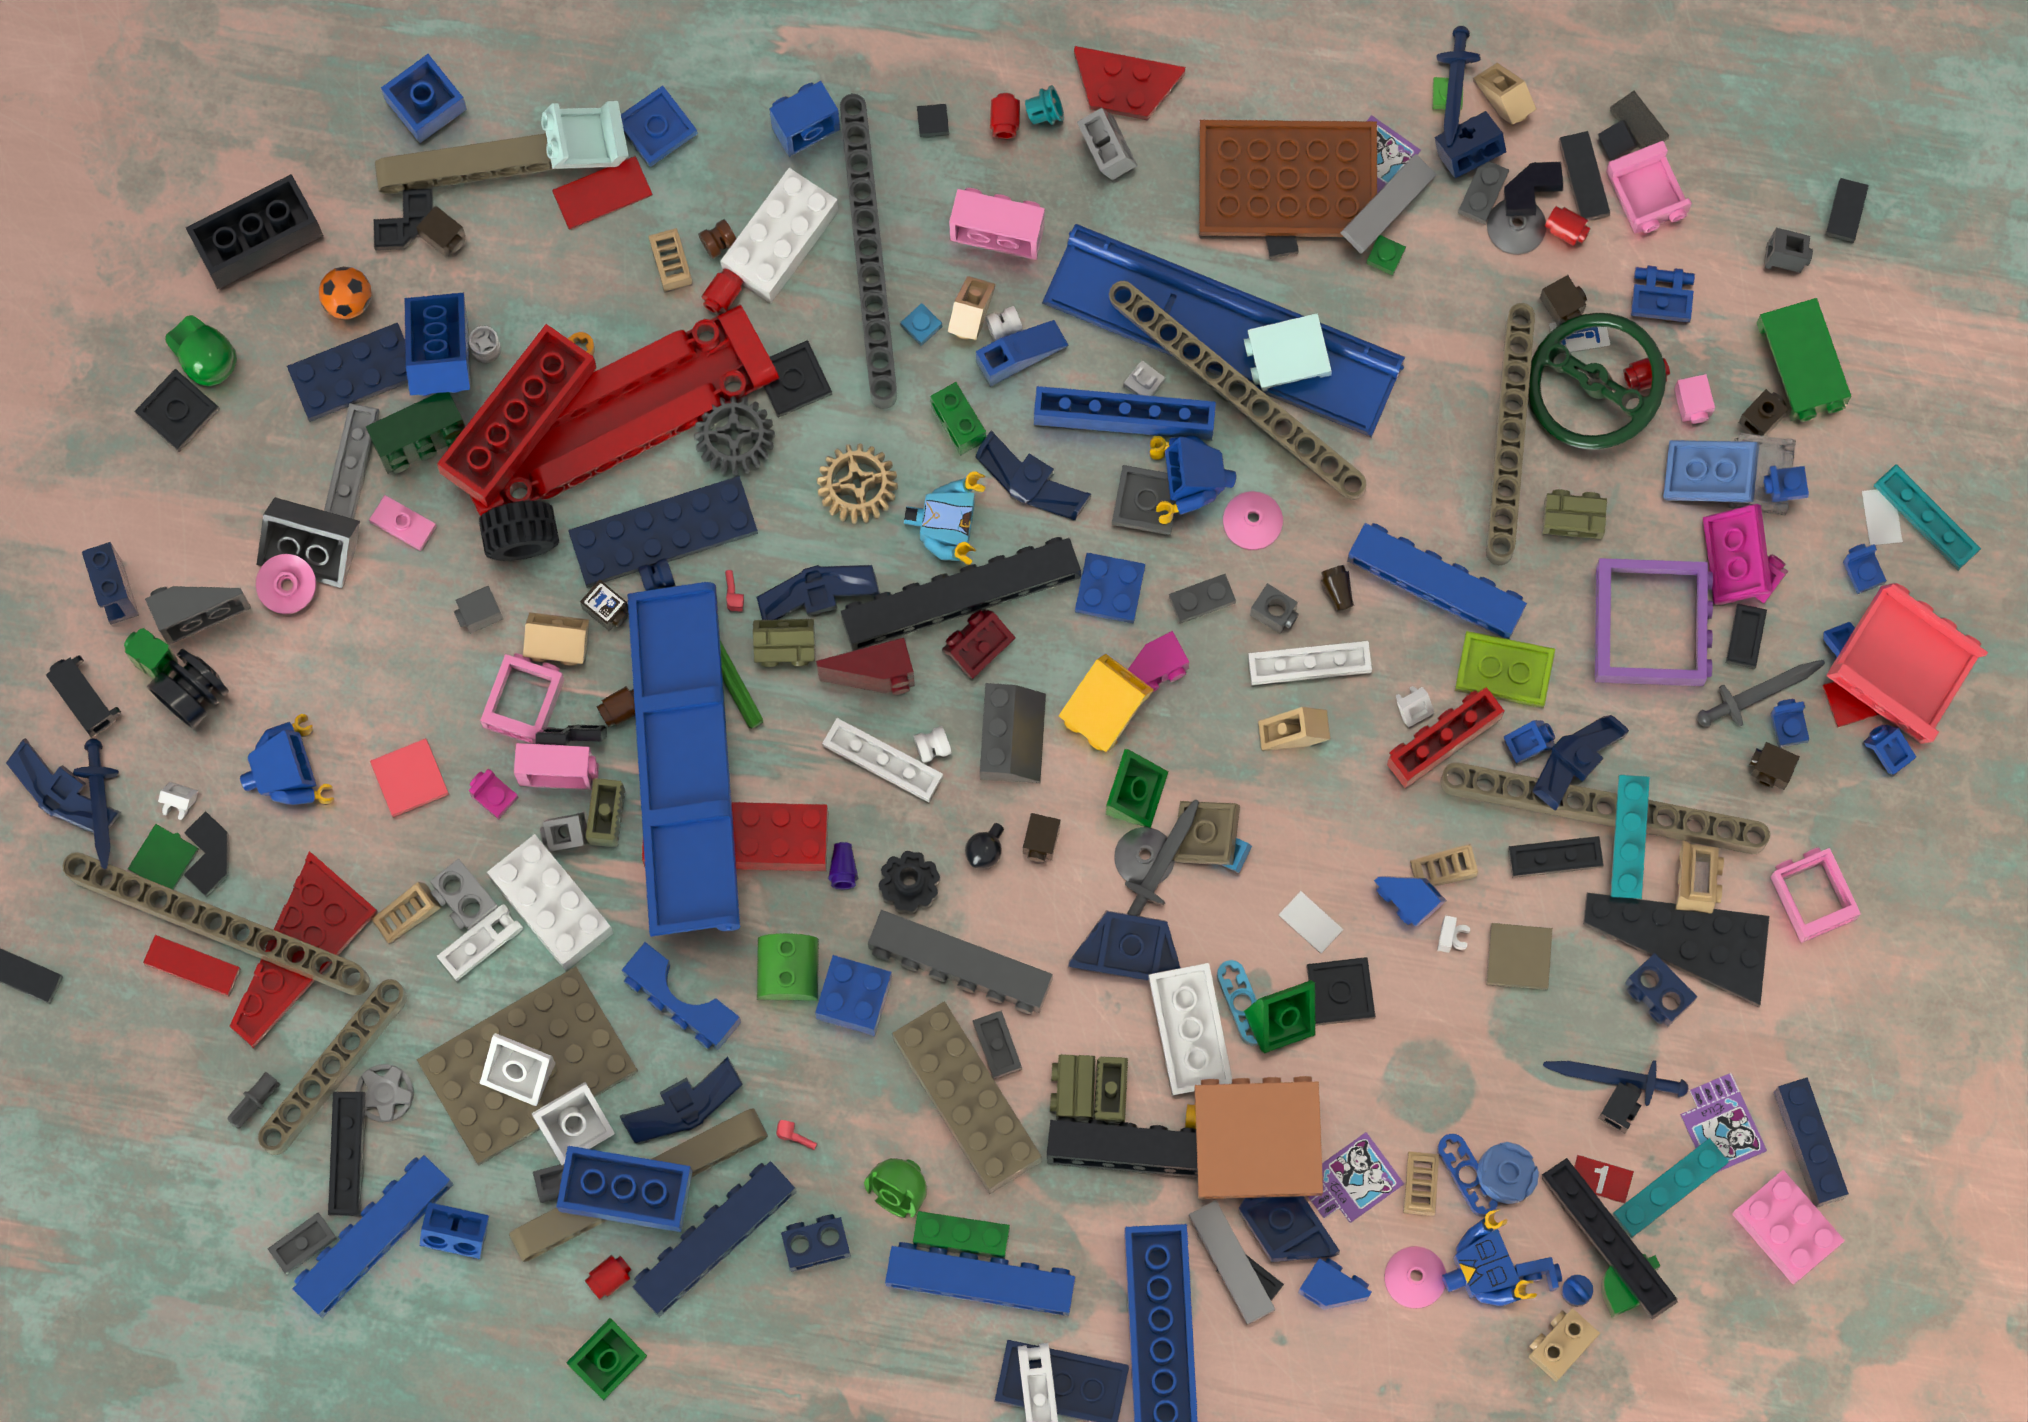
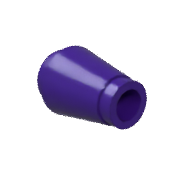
[828,842,859,890]

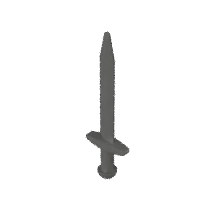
[1697,660,1825,727]
[1125,800,1199,916]

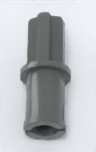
[228,1072,280,1128]

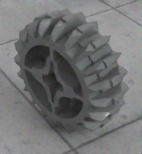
[694,396,775,476]

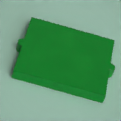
[127,824,199,890]

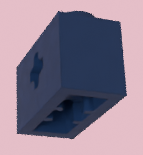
[1434,111,1507,178]

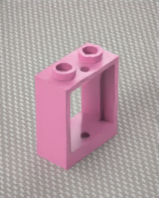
[480,653,565,744]
[514,743,599,790]
[1770,847,1861,943]

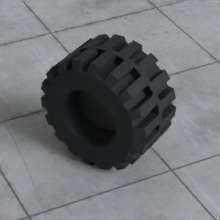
[479,501,559,561]

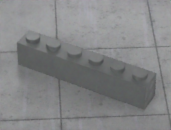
[868,910,1053,1015]

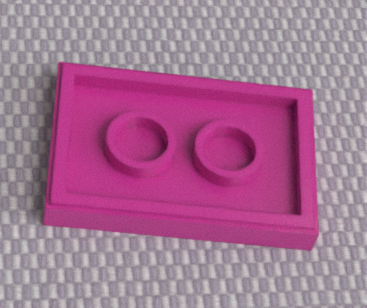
[1703,504,1772,605]

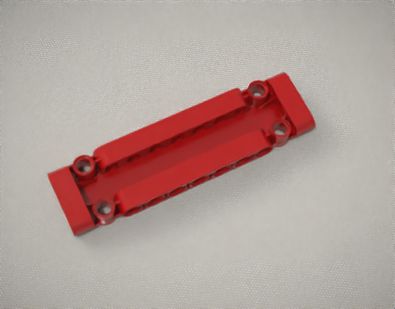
[469,305,779,517]

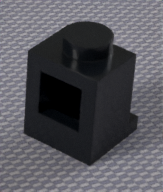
[1598,1082,1642,1134]

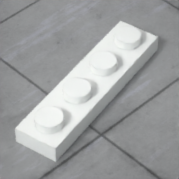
[1248,641,1372,685]
[822,718,943,802]

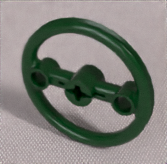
[1528,313,1666,450]

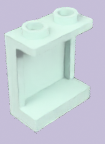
[541,101,629,169]
[1243,313,1332,391]

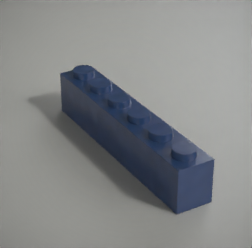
[632,1161,797,1318]

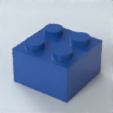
[381,54,467,143]
[769,81,840,157]
[815,955,892,1036]

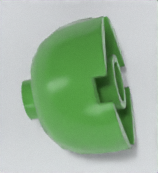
[864,1158,927,1218]

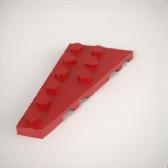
[230,851,378,1048]

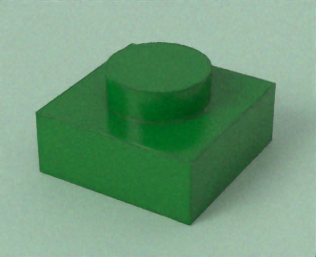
[1366,235,1406,276]

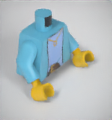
[904,471,985,565]

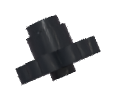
[879,851,940,914]

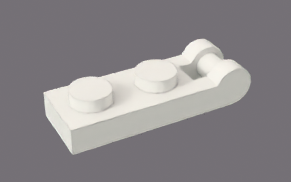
[437,904,523,981]
[1017,1343,1058,1422]

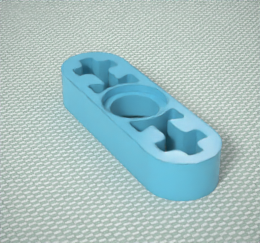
[1217,960,1258,1046]

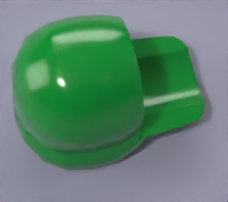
[165,315,237,387]

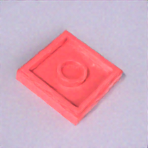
[370,738,449,818]

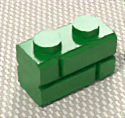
[124,628,178,679]

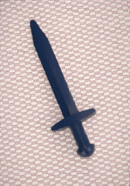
[1436,26,1481,146]
[73,738,119,869]
[1543,1060,1689,1106]

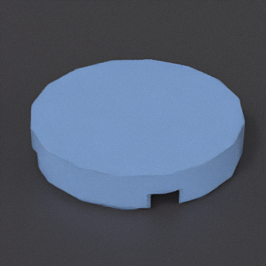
[1477,1142,1539,1204]

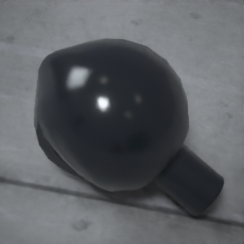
[965,823,1004,869]

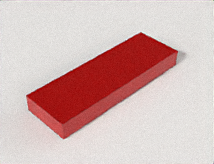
[143,935,241,997]

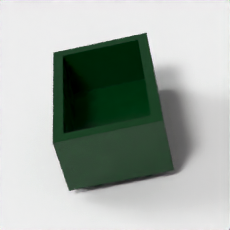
[365,392,465,474]

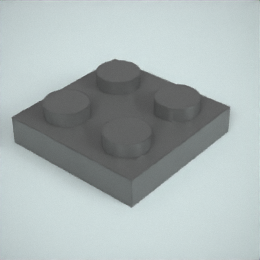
[1112,465,1176,535]

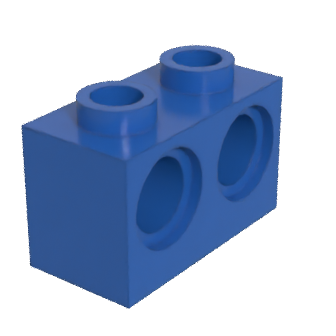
[419,1202,489,1259]

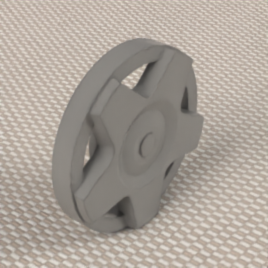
[355,1064,414,1122]

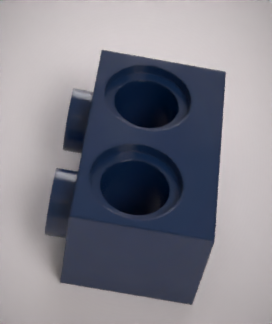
[1625,953,1697,1027]
[781,1214,851,1272]

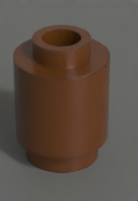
[596,686,635,727]

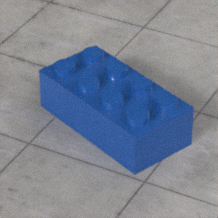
[404,292,470,396]
[556,1146,693,1232]

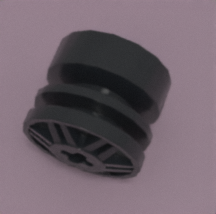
[147,649,229,729]

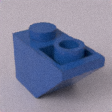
[1374,876,1447,926]
[1298,1258,1372,1310]

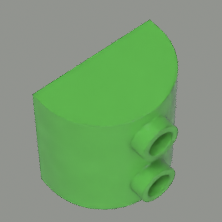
[757,933,819,1001]

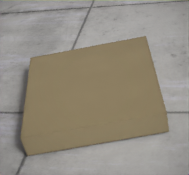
[1172,801,1240,865]
[1486,923,1553,990]

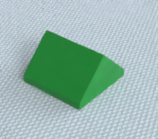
[1105,749,1169,828]
[1244,980,1316,1053]
[566,1318,647,1401]

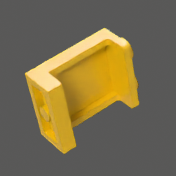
[1059,654,1154,752]

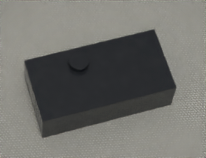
[186,174,324,289]

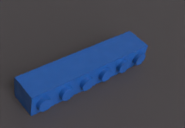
[1034,386,1216,440]
[1347,523,1527,639]
[292,1155,454,1318]
[885,1242,1075,1316]

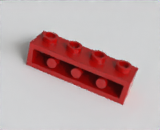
[1387,687,1505,789]

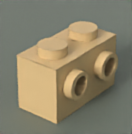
[523,612,589,666]
[1529,1308,1600,1382]

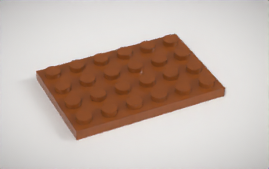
[1199,120,1377,237]

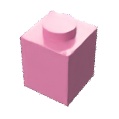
[1674,374,1715,424]

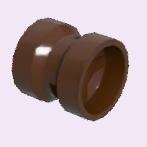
[698,219,736,259]

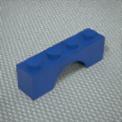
[622,942,741,1050]

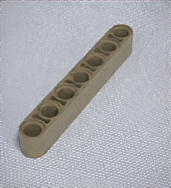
[375,133,554,194]
[258,979,407,1155]

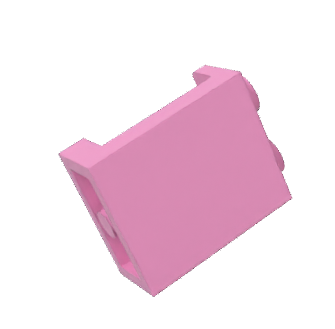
[1606,141,1692,234]

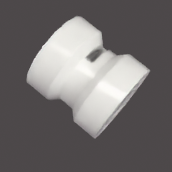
[985,306,1023,341]
[469,326,501,363]
[913,726,952,763]

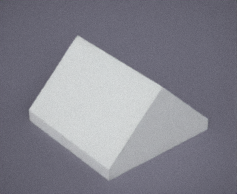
[480,1033,555,1106]
[532,1082,615,1165]

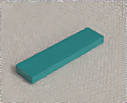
[1874,464,1981,571]

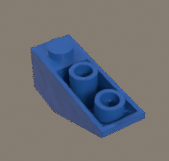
[976,320,1069,387]

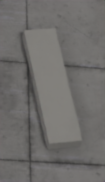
[1340,154,1437,254]
[324,403,380,519]
[1189,1200,1275,1325]

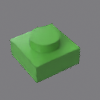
[1432,77,1463,110]

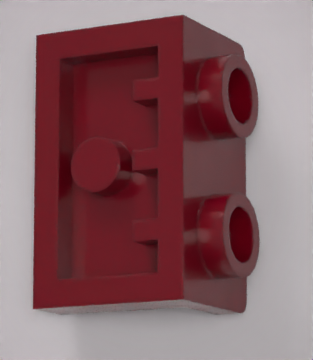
[942,609,1016,679]

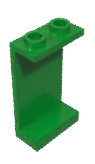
[1757,298,1851,422]

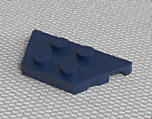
[1068,910,1181,980]
[1239,1196,1340,1262]

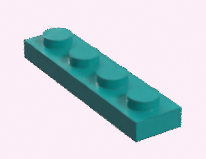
[1611,775,1650,899]
[1613,1138,1729,1238]

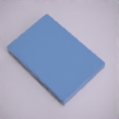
[1663,440,1759,502]

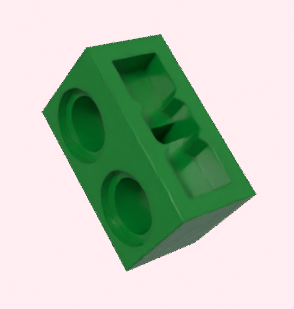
[930,382,986,456]

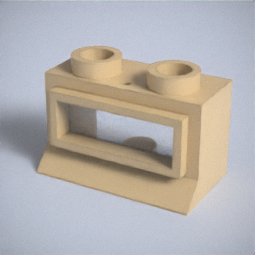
[1676,840,1724,913]

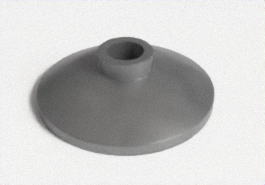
[1487,200,1546,255]
[1114,827,1175,886]

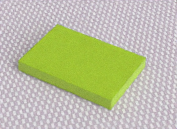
[1455,631,1555,709]

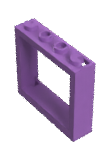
[1595,558,1713,686]

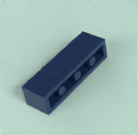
[1773,1077,1849,1208]

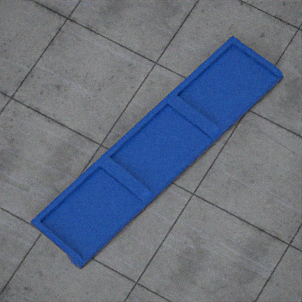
[1042,224,1405,438]
[627,582,741,937]

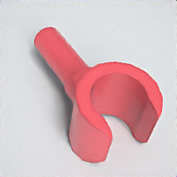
[725,570,744,612]
[776,1120,817,1150]

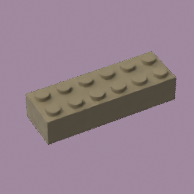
[892,1001,1042,1194]

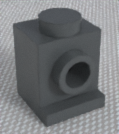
[1765,227,1813,273]

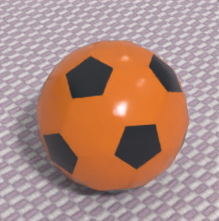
[319,266,371,320]

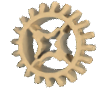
[817,443,898,524]

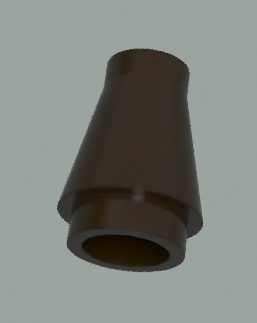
[1321,565,1354,611]

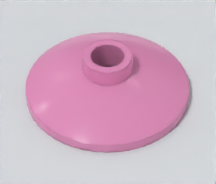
[1223,491,1283,550]
[256,554,316,614]
[1384,1246,1446,1309]

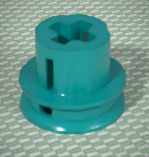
[1025,85,1064,125]

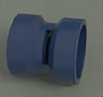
[638,558,675,591]

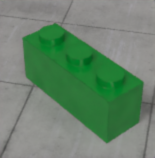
[913,1211,1010,1259]

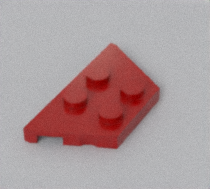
[1074,46,1186,120]

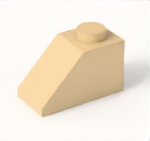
[1473,63,1537,125]
[948,276,996,340]
[1258,707,1330,751]

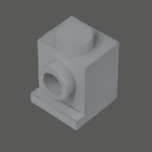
[540,812,588,852]

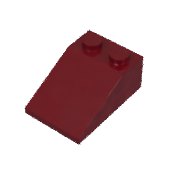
[816,638,915,695]

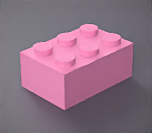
[949,188,1045,260]
[1732,1170,1845,1285]

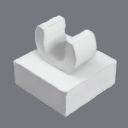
[1123,360,1165,396]
[1396,686,1434,728]
[158,782,198,820]
[1437,915,1470,953]

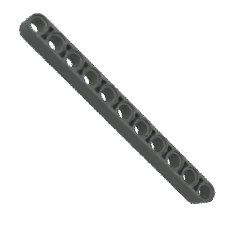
[840,93,897,409]

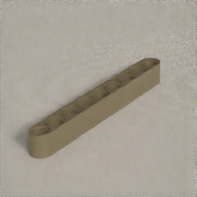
[1486,303,1535,566]
[509,1108,768,1262]

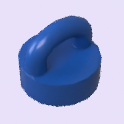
[1562,1275,1593,1307]

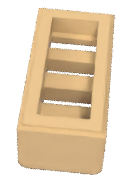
[648,228,693,292]
[1410,844,1478,887]
[372,882,442,943]
[1403,1151,1439,1216]

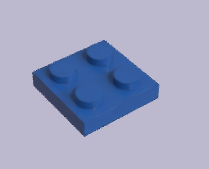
[621,85,698,167]
[1075,553,1146,624]

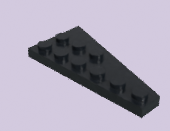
[1583,892,1770,1007]

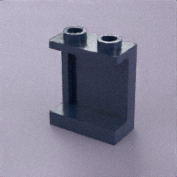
[82,542,139,625]

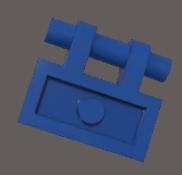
[1631,265,1695,323]

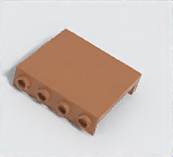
[1194,1076,1323,1199]

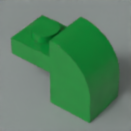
[1601,1254,1660,1318]

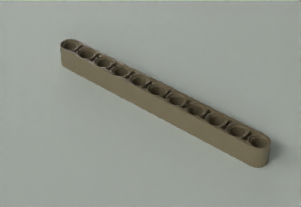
[1109,281,1366,500]
[1440,763,1770,854]
[62,852,370,996]

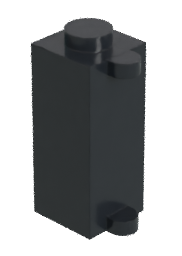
[46,655,121,738]

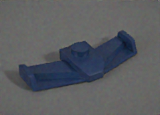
[975,430,1091,520]
[756,565,880,620]
[1532,715,1629,811]
[6,738,121,833]
[620,1056,743,1144]

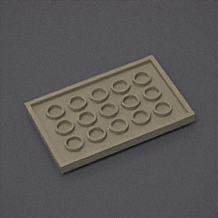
[417,966,638,1166]

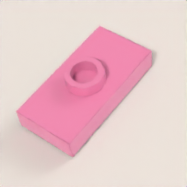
[369,495,437,551]

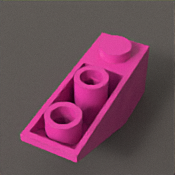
[1128,631,1189,693]

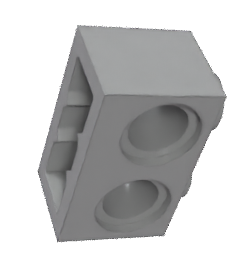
[1077,108,1137,180]
[430,858,498,930]

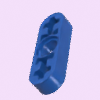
[1437,1134,1498,1217]

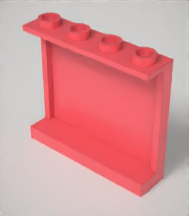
[1826,583,1988,744]

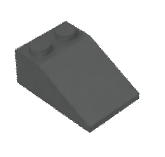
[145,586,251,645]

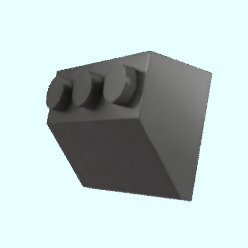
[256,497,360,588]
[980,683,1046,783]

